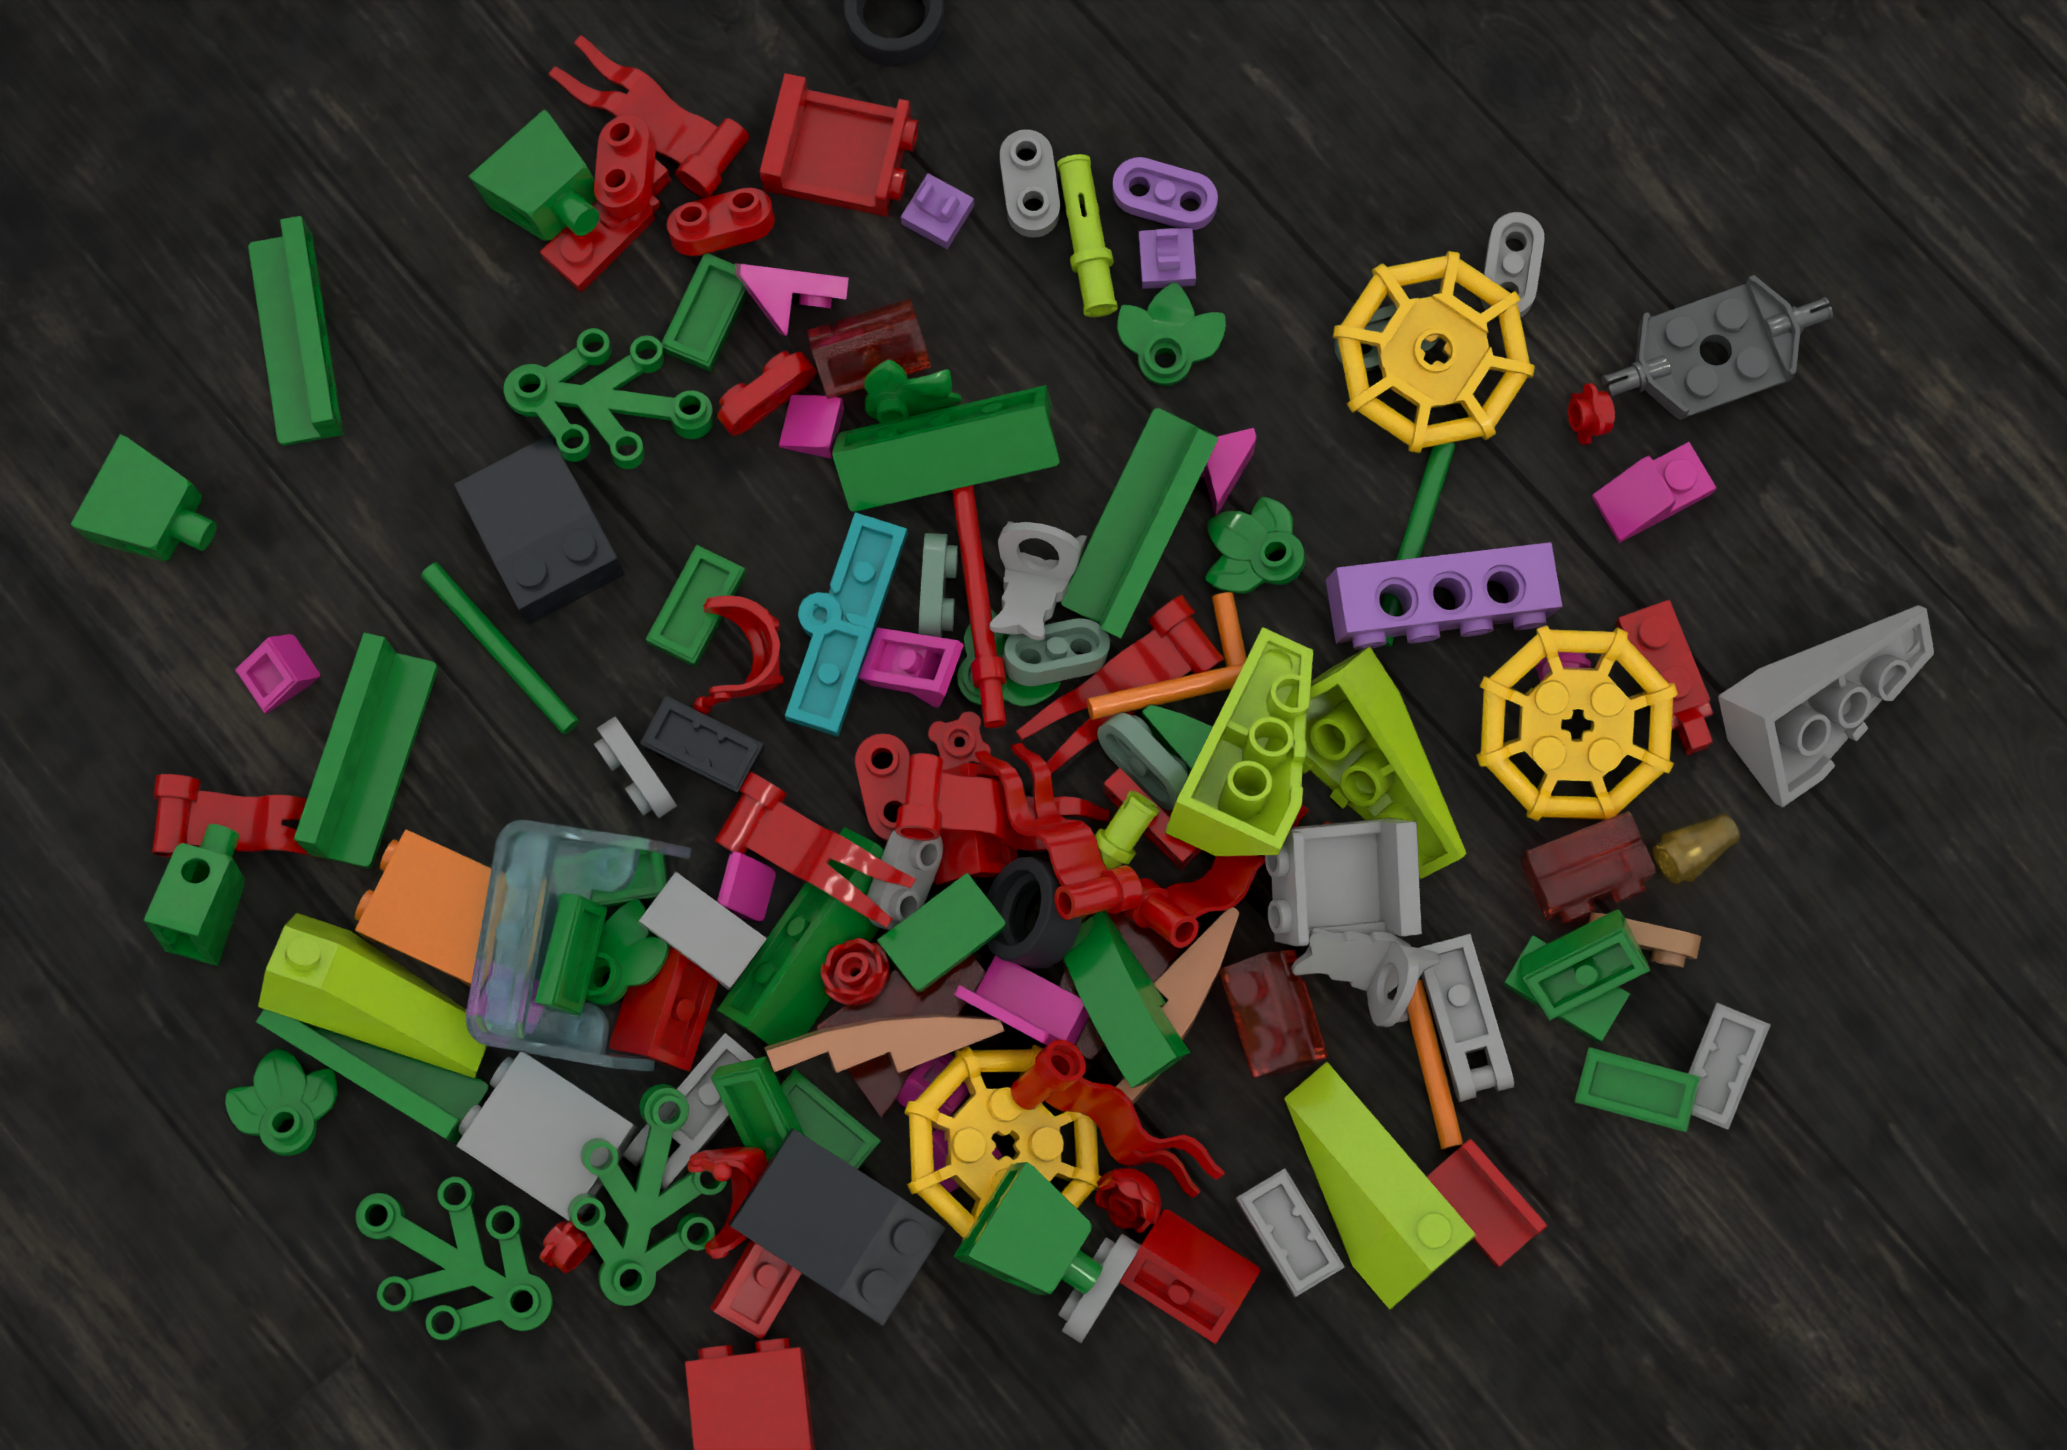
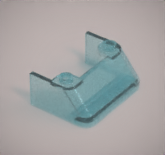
[466,820,691,1071]

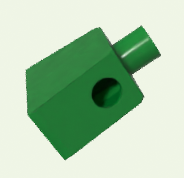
[469,109,600,241]
[71,434,217,562]
[144,824,245,966]
[954,1162,1103,1295]

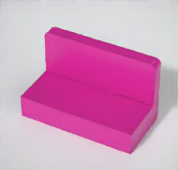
[954,955,1089,1046]

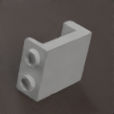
[1265,818,1422,946]
[456,1050,640,1221]

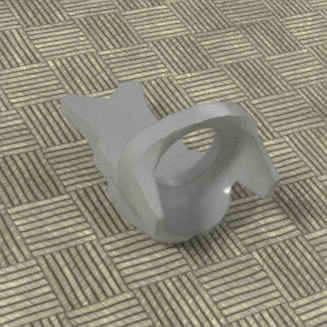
[990,521,1087,640]
[1291,928,1441,1027]

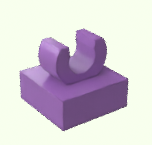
[901,173,974,250]
[1138,228,1196,289]

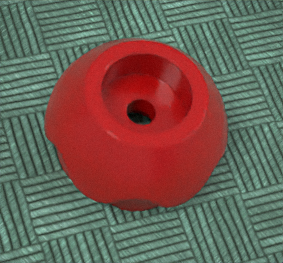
[821,938,890,1006]
[1095,1168,1161,1233]

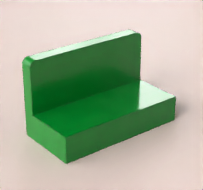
[877,873,1006,992]

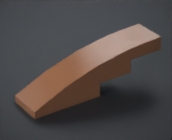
[1116,907,1239,1105]
[764,1014,1004,1073]

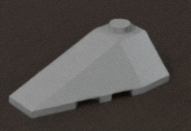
[1718,605,1934,807]

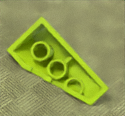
[1165,627,1313,856]
[1303,646,1467,879]
[258,913,493,1078]
[1284,1062,1476,1310]

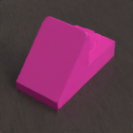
[734,263,849,336]
[1200,428,1257,515]
[1592,442,1716,543]
[858,628,964,708]

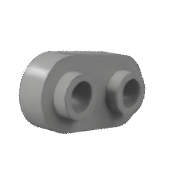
[1000,130,1060,238]
[1481,212,1545,319]
[594,716,677,818]
[867,830,943,931]
[1058,1234,1141,1343]

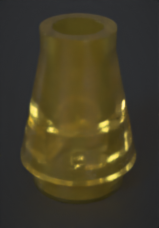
[1653,813,1740,884]

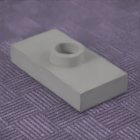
[1688,1003,1771,1129]
[1236,1169,1344,1297]

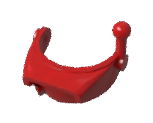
[693,596,784,715]
[687,1147,768,1259]

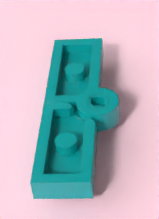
[785,512,908,737]

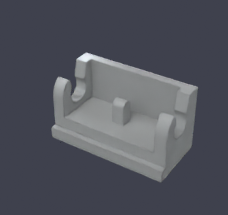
[638,872,767,990]

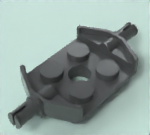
[1602,275,1833,420]

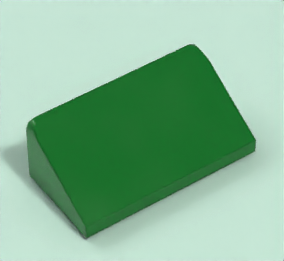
[1520,909,1650,1020]

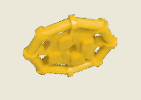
[1333,251,1535,453]
[1476,625,1678,824]
[904,1045,1101,1242]

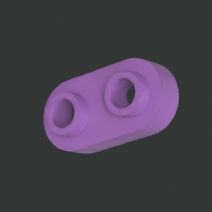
[1112,157,1218,230]

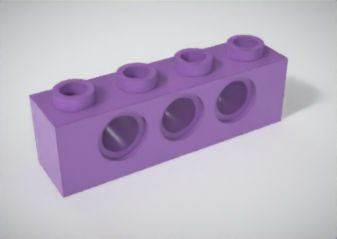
[1326,542,1562,650]

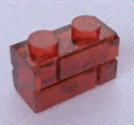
[807,299,932,399]
[1520,811,1656,924]
[1219,950,1328,1078]

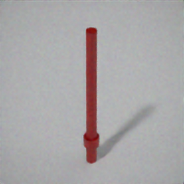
[952,485,1007,728]

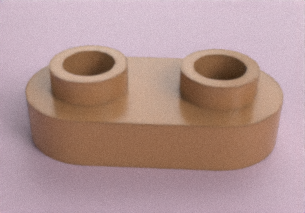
[1589,913,1701,968]

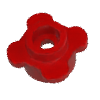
[1568,383,1615,445]
[928,712,991,771]
[539,1216,594,1273]

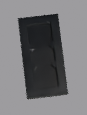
[640,696,765,796]

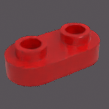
[594,115,656,218]
[667,188,775,256]
[717,351,817,436]
[855,734,910,843]

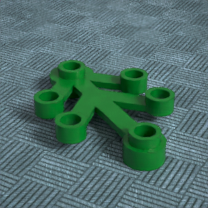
[504,328,714,469]
[568,1084,727,1306]
[356,1177,553,1341]

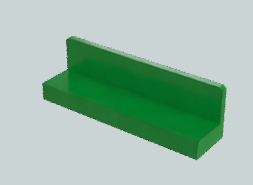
[248,216,344,446]
[832,385,1060,512]
[1061,408,1219,638]
[294,633,438,869]
[717,827,885,1046]
[256,1009,490,1144]

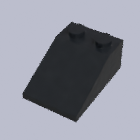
[454,434,625,625]
[728,1128,946,1326]

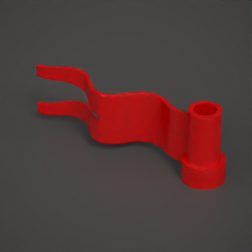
[548,35,750,198]
[1016,595,1224,774]
[975,743,1142,920]
[895,753,1110,852]
[714,772,916,928]
[152,774,321,858]
[1123,805,1331,948]
[1011,1039,1225,1198]

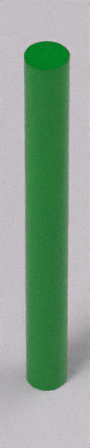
[1381,442,1456,647]
[421,562,580,735]

